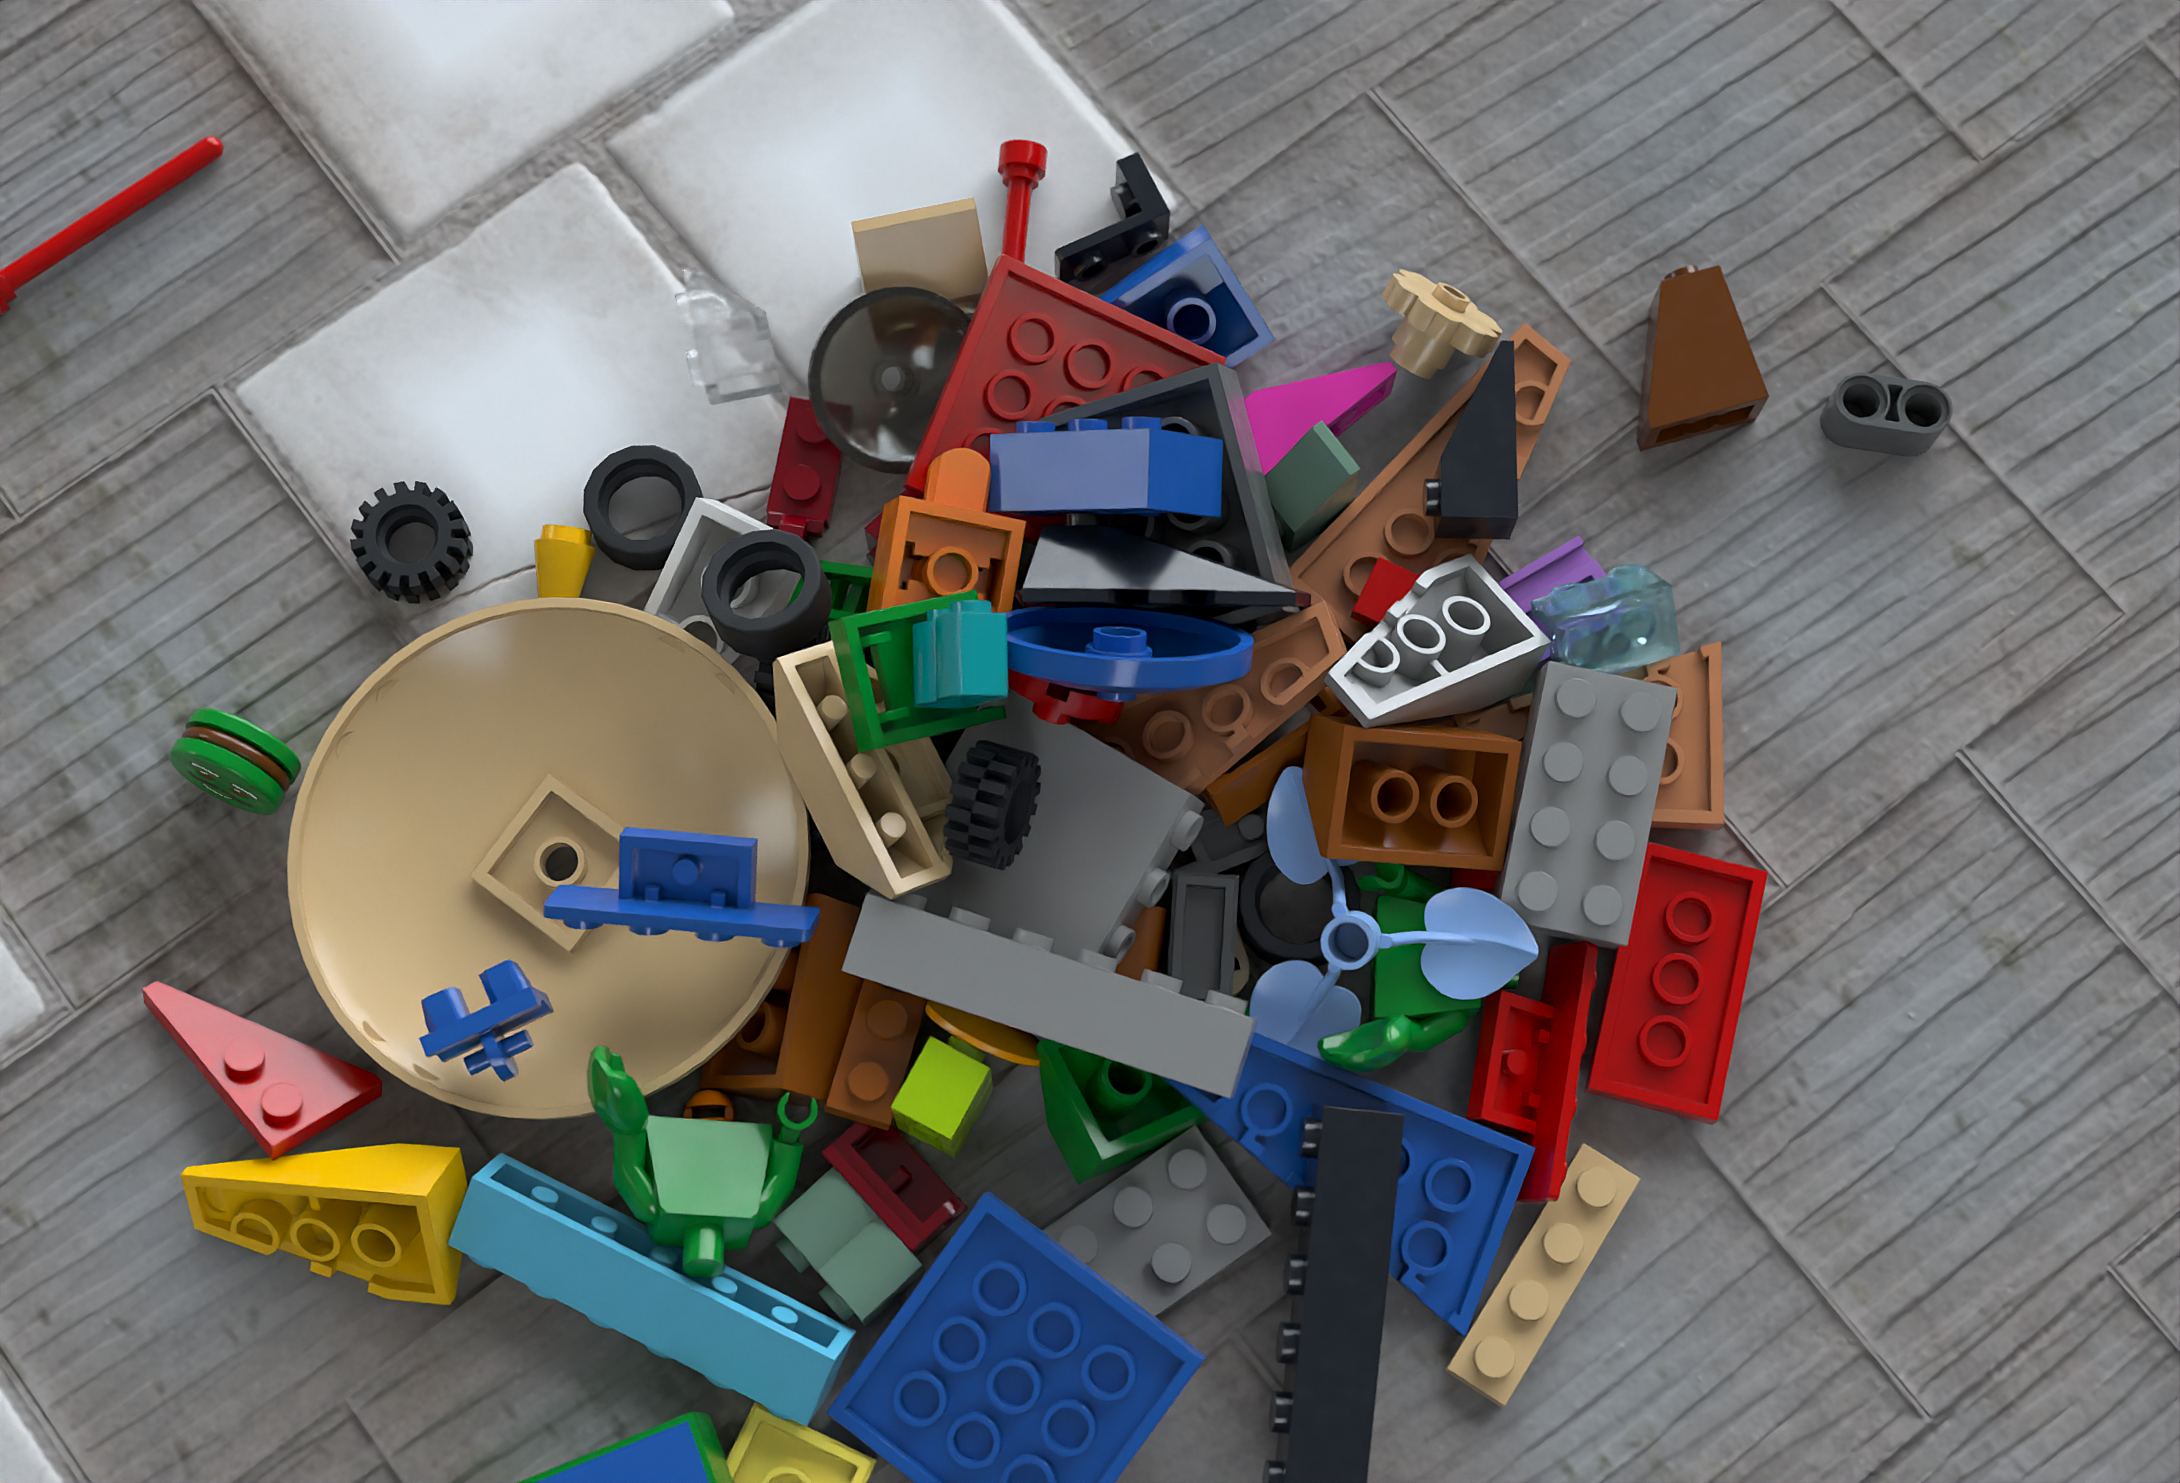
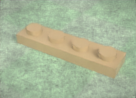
[1444,1143,1640,1408]

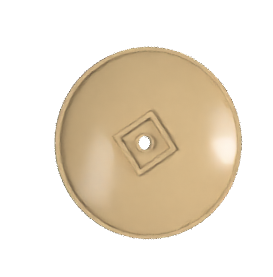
[287,597,811,1120]

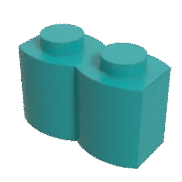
[912,600,1008,708]

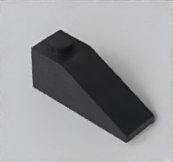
[1423,340,1518,540]

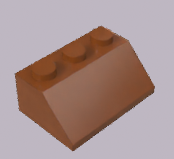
[1302,714,1522,871]
[699,893,865,1106]

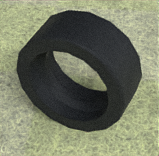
[583,445,704,571]
[701,529,832,659]
[1237,849,1361,967]

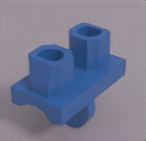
[419,960,554,1082]

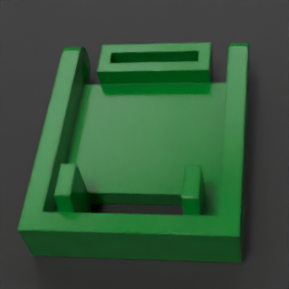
[828,590,1007,753]

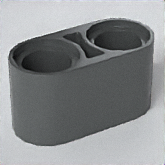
[1820,373,1953,456]

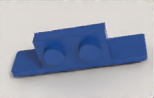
[543,827,820,948]

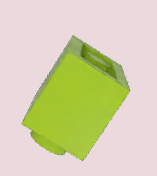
[891,1036,993,1160]

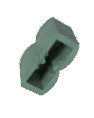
[773,1167,925,1326]

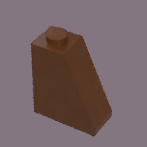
[1636,265,1769,452]

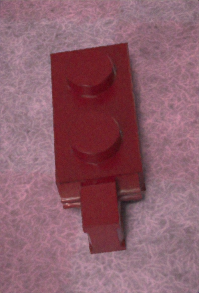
[766,396,852,543]

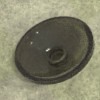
[808,286,971,474]

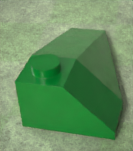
[1036,1007,1250,1185]

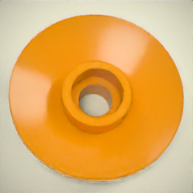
[925,1000,1040,1067]

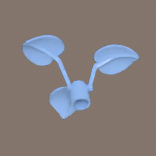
[1249,766,1539,1061]

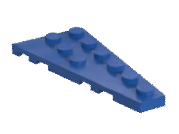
[1159,1032,1536,1337]

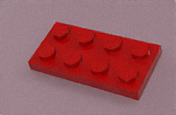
[1584,842,1768,1125]

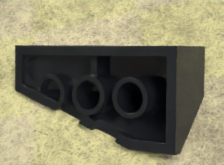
[1022,513,1311,607]

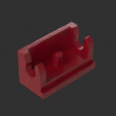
[821,1122,968,1257]

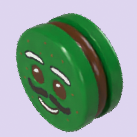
[169,708,301,815]

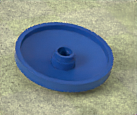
[1005,605,1254,701]

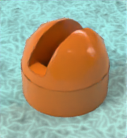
[683,1089,738,1122]

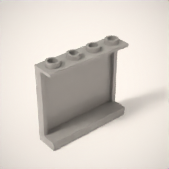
[861,688,1205,965]

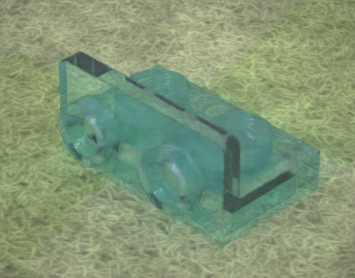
[1530,564,1681,675]

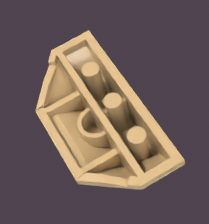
[773,641,953,900]

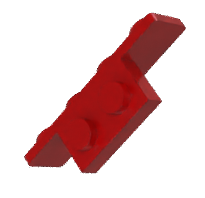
[1466,941,1598,1203]

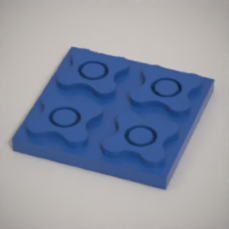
[826,1191,1207,1483]

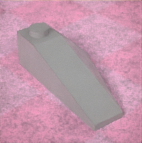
[1324,554,1551,728]

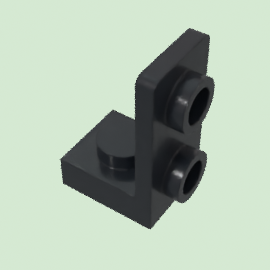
[1054,152,1170,283]

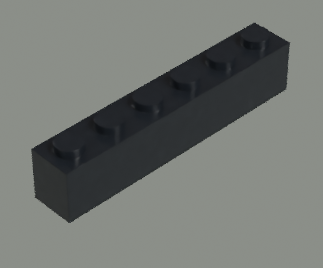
[1262,1103,1405,1483]

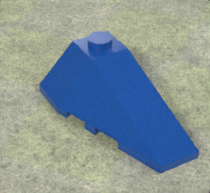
[1099,224,1276,369]

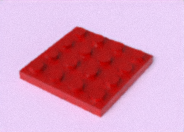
[903,254,1227,547]

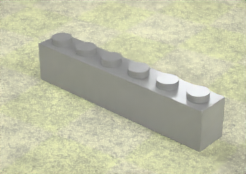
[841,893,1258,1098]

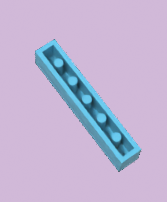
[447,1152,856,1427]

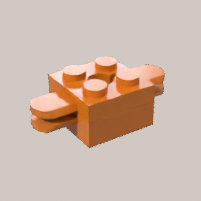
[866,448,1026,613]

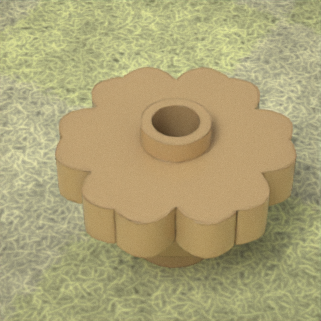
[1381,269,1503,379]

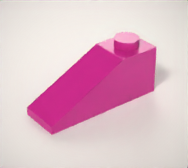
[1244,361,1397,477]

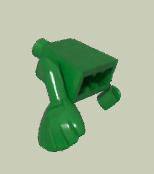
[1317,862,1519,1072]
[587,1045,818,1278]

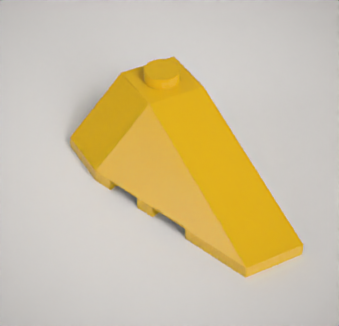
[180,1143,468,1305]

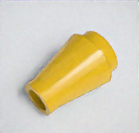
[533,524,596,598]

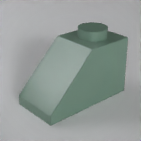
[1264,420,1361,554]

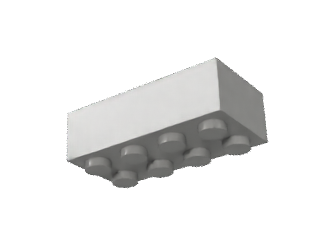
[1492,661,1678,949]

